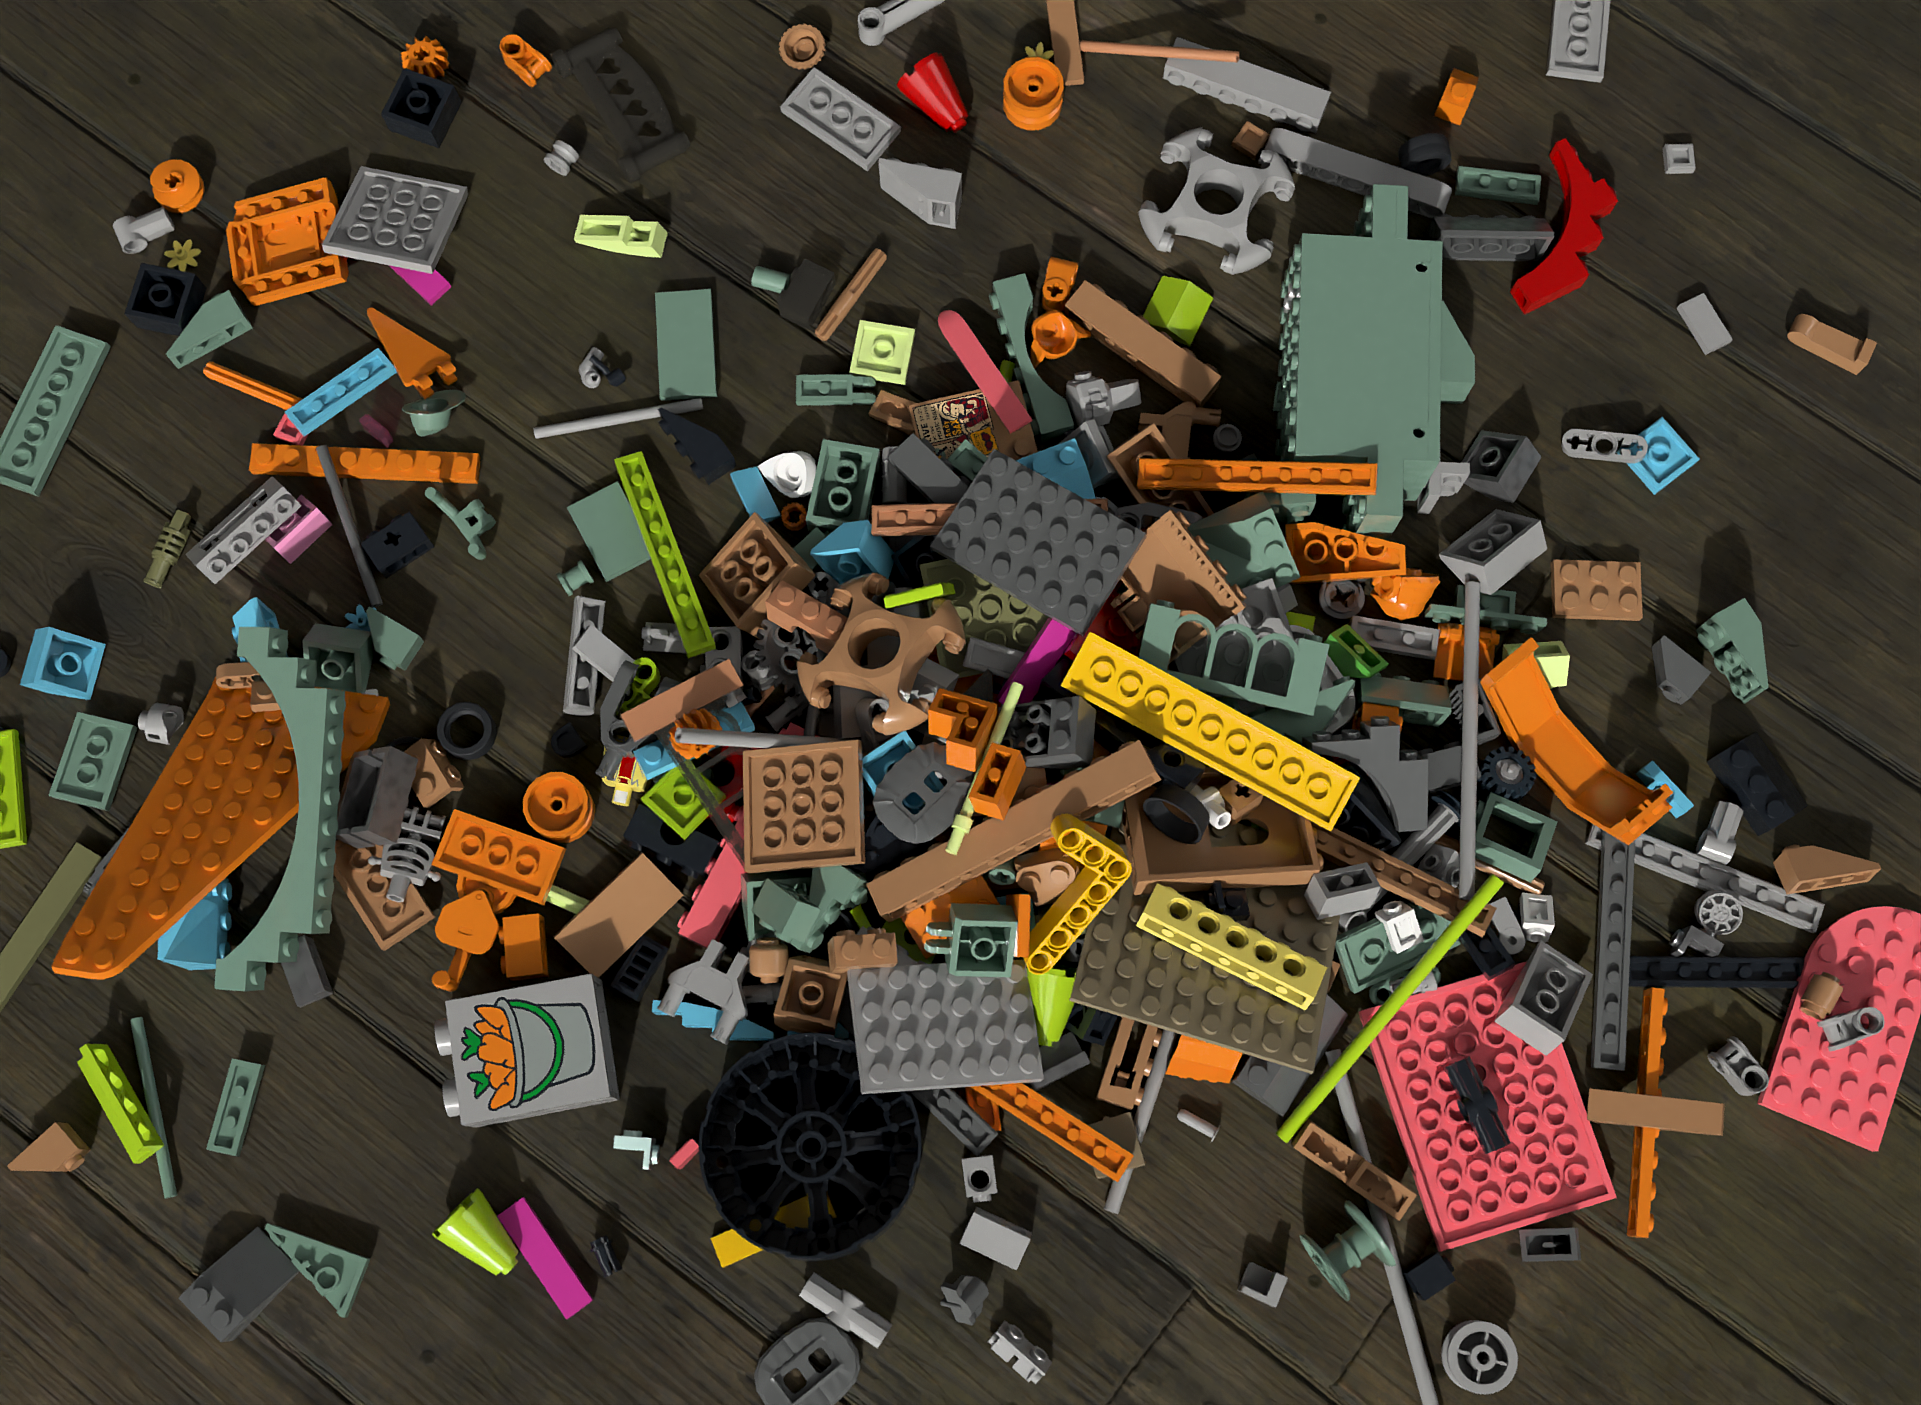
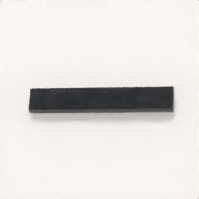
[1629,956,1805,988]

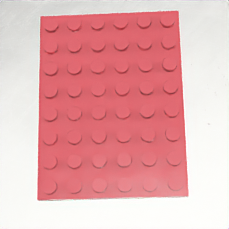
[1358,961,1617,1252]

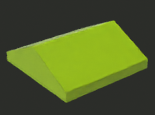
[1142,276,1213,347]

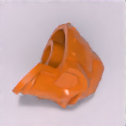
[1370,568,1440,621]

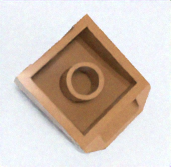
[774,955,848,1035]

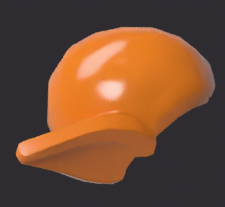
[1030,310,1091,369]

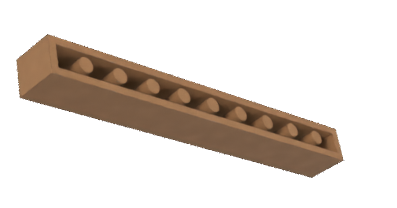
[866,740,1161,923]

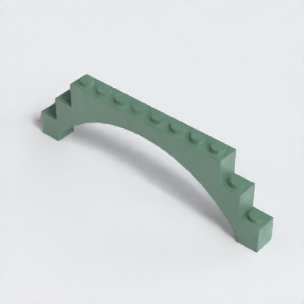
[214,627,346,991]

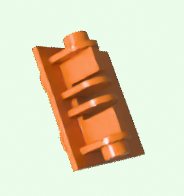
[1433,623,1500,681]

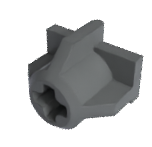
[940,1275,989,1325]

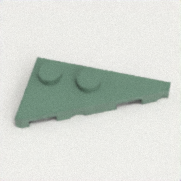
[265,1223,370,1318]

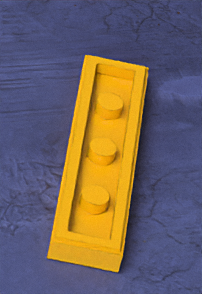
[711,1193,837,1268]

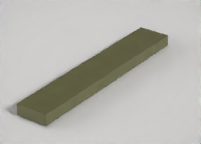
[0,842,103,1013]

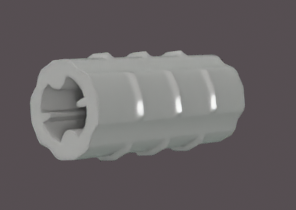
[881,446,909,505]

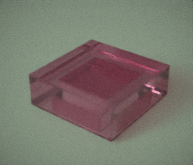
[359,414,394,447]

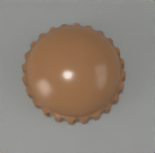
[779,24,826,70]

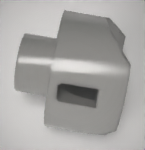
[138,702,184,745]

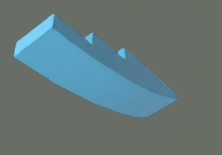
[652,1000,776,1041]

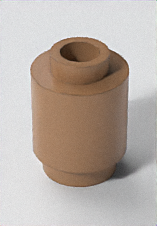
[1800,972,1843,1020]

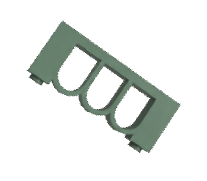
[1137,600,1330,716]

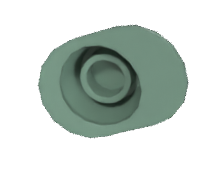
[402,390,466,437]

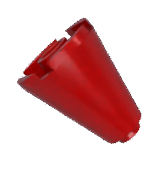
[897,52,968,133]

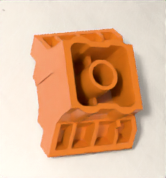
[1165,1035,1243,1083]

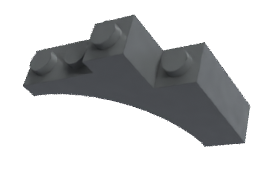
[1302,716,1428,832]

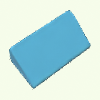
[730,467,781,523]

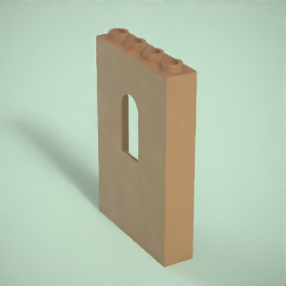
[1122,767,1323,895]

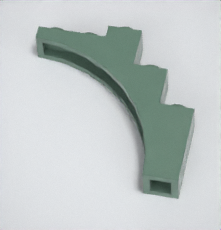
[790,865,869,953]

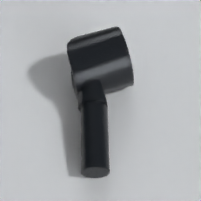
[589,355,626,387]

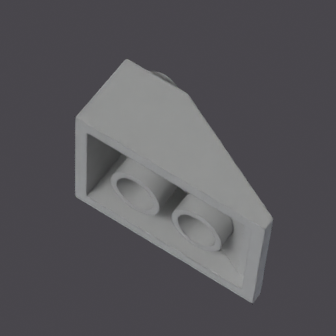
[1494,940,1593,1056]

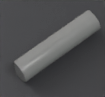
[563,596,605,716]

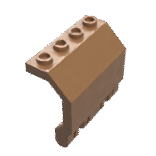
[1110,509,1247,664]

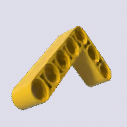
[1023,814,1132,975]

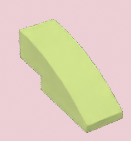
[574,215,668,257]

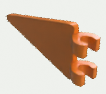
[367,308,457,399]

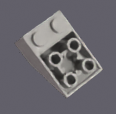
[879,158,962,229]

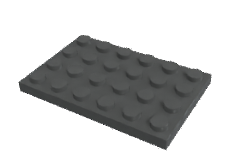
[930,449,1147,636]

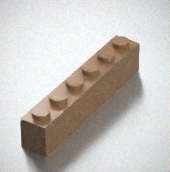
[1064,280,1221,407]

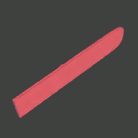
[938,310,1032,434]

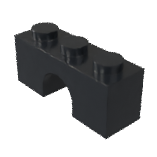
[623,804,722,879]

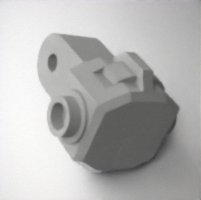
[1066,371,1142,427]

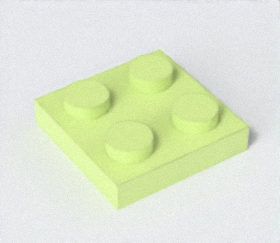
[849,320,915,385]

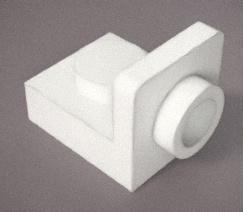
[1519,893,1555,942]
[1375,901,1424,953]

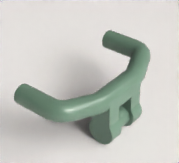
[425,487,496,560]

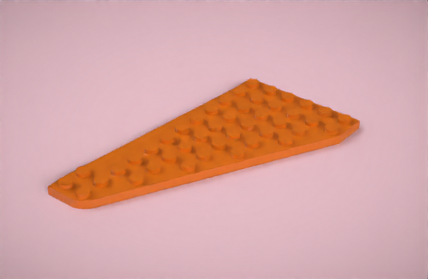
[51,677,390,980]

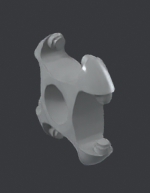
[1138,127,1295,275]

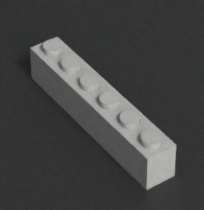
[1163,37,1331,133]

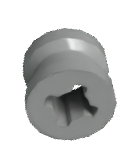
[544,140,579,176]

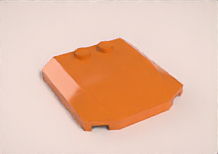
[226,177,349,306]

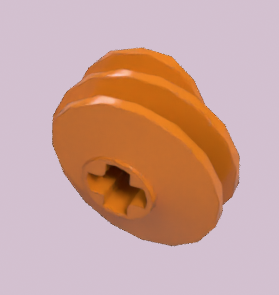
[150,160,205,214]

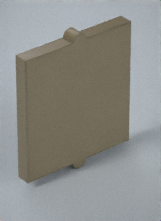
[1088,1112,1146,1179]

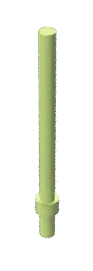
[945,682,1023,855]

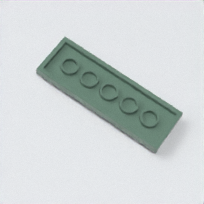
[0,325,111,497]

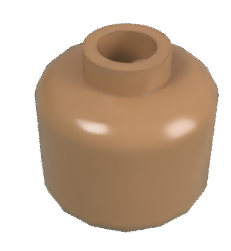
[749,937,789,983]

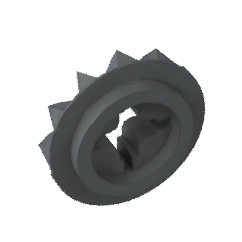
[1318,580,1365,621]

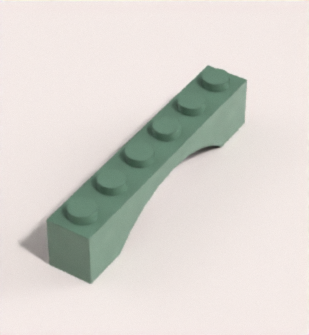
[989,273,1074,444]

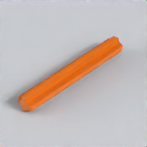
[203,361,302,410]

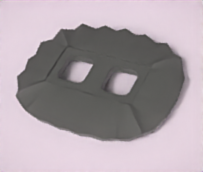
[873,742,974,844]
[754,1317,861,1405]

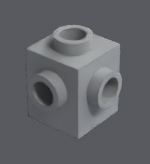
[1417,844,1460,888]

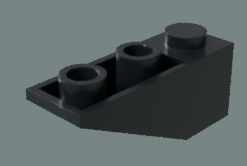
[658,407,737,485]

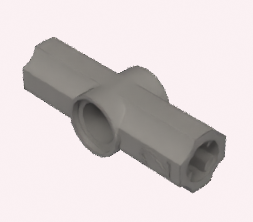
[799,1272,892,1348]

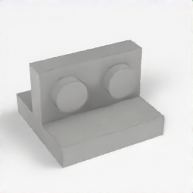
[1057,419,1121,490]
[1417,462,1470,514]

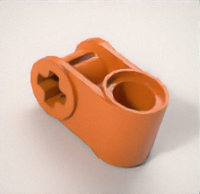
[500,34,552,87]
[1042,256,1079,312]

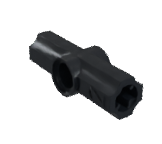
[1444,1057,1511,1154]

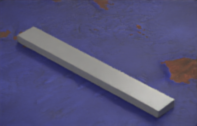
[1584,823,1825,933]

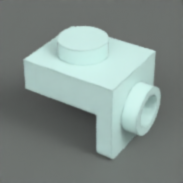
[613,1130,660,1170]

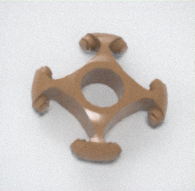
[797,572,966,736]

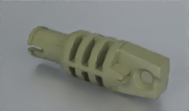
[143,509,191,588]

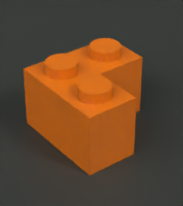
[928,688,997,772]

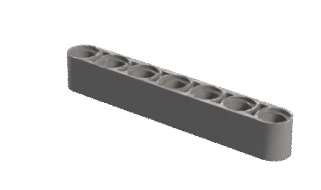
[1264,128,1452,218]

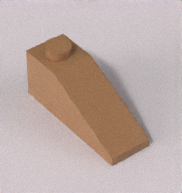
[1773,845,1881,895]

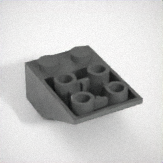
[997,696,1096,770]

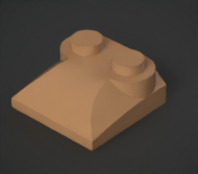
[1014,847,1083,907]

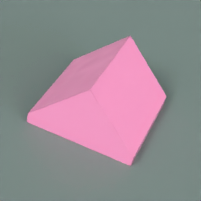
[265,495,333,564]

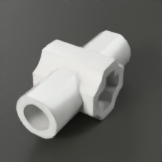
[1189,785,1231,829]

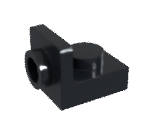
[1204,881,1250,921]

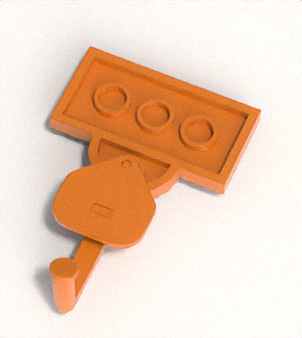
[431,809,566,992]

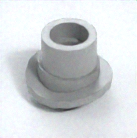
[741,650,776,692]

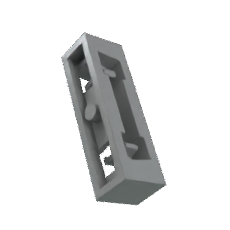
[185,476,302,584]

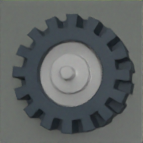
[1477,746,1536,803]

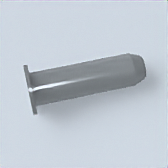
[1177,1109,1221,1142]

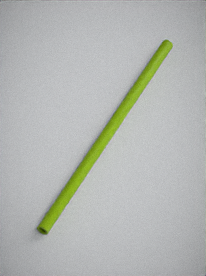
[1276,874,1504,1143]

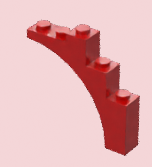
[1510,138,1618,315]

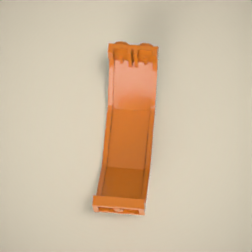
[1480,637,1674,846]

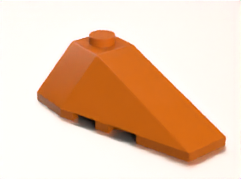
[1285,522,1407,584]

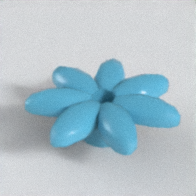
[345,604,376,631]

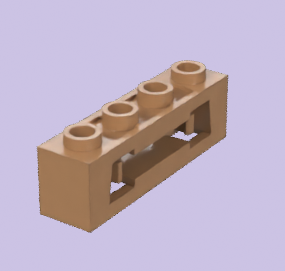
[1096,1017,1163,1111]

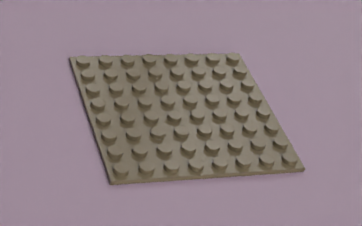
[1069,819,1342,1074]

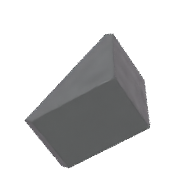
[1519,1228,1581,1262]

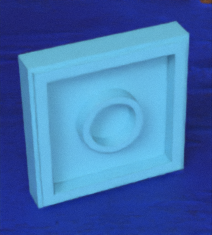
[1617,417,1700,495]

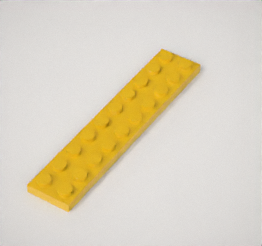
[1060,632,1360,831]

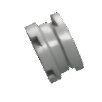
[1694,890,1743,935]

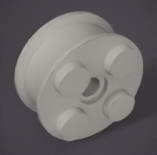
[1441,1320,1518,1394]

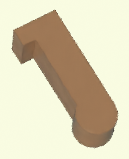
[1787,314,1877,375]

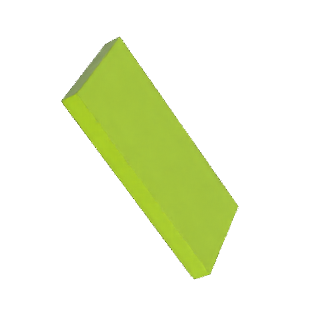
[0,729,27,849]

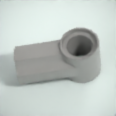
[113,207,175,254]
[1696,801,1744,865]

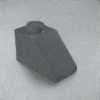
[1652,635,1711,705]

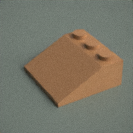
[699,512,816,639]

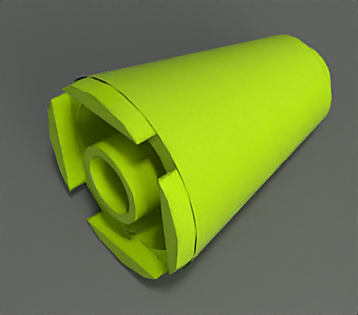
[1026,964,1077,1046]
[432,1188,519,1275]

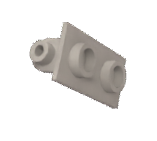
[642,622,686,653]
[988,1320,1052,1384]

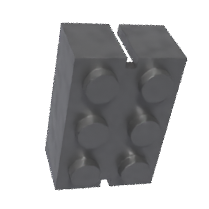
[336,746,418,848]

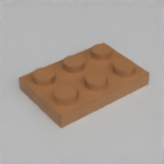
[1551,559,1643,621]

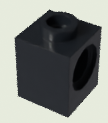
[1402,1252,1456,1301]

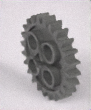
[753,619,832,697]

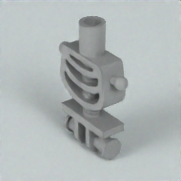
[368,807,446,902]

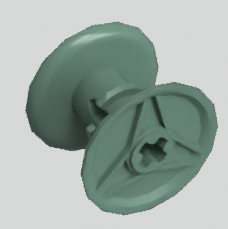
[1299,1200,1396,1301]

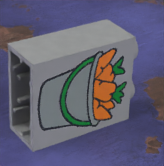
[435,974,620,1128]

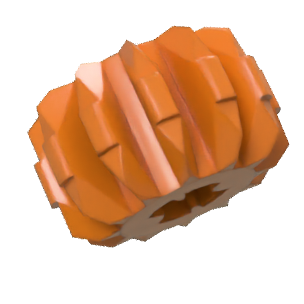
[401,36,449,79]
[669,708,722,760]

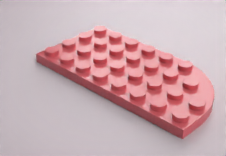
[1757,906,1921,1152]

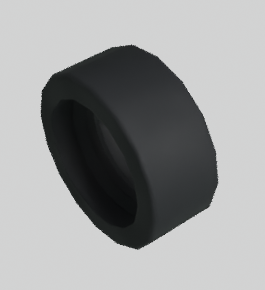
[437,702,497,760]

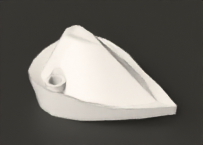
[758,451,816,498]

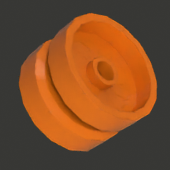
[1003,57,1064,130]
[523,772,595,843]

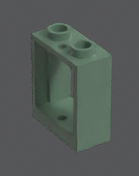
[1475,792,1557,883]

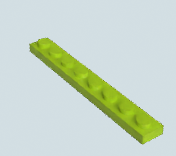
[614,451,716,658]

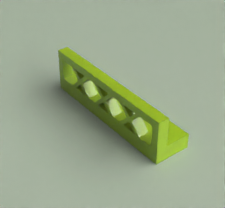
[77,1044,165,1164]

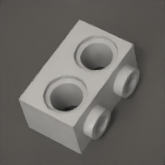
[700,626,744,689]

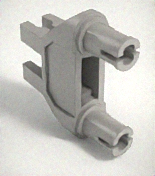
[657,939,750,1045]

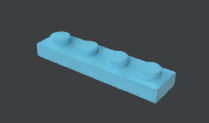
[285,348,397,436]
[633,702,755,780]

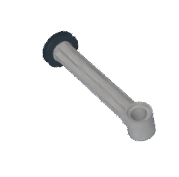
[1338,790,1461,933]

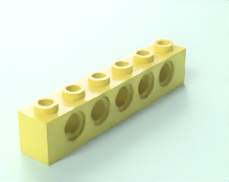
[1136,883,1327,1011]

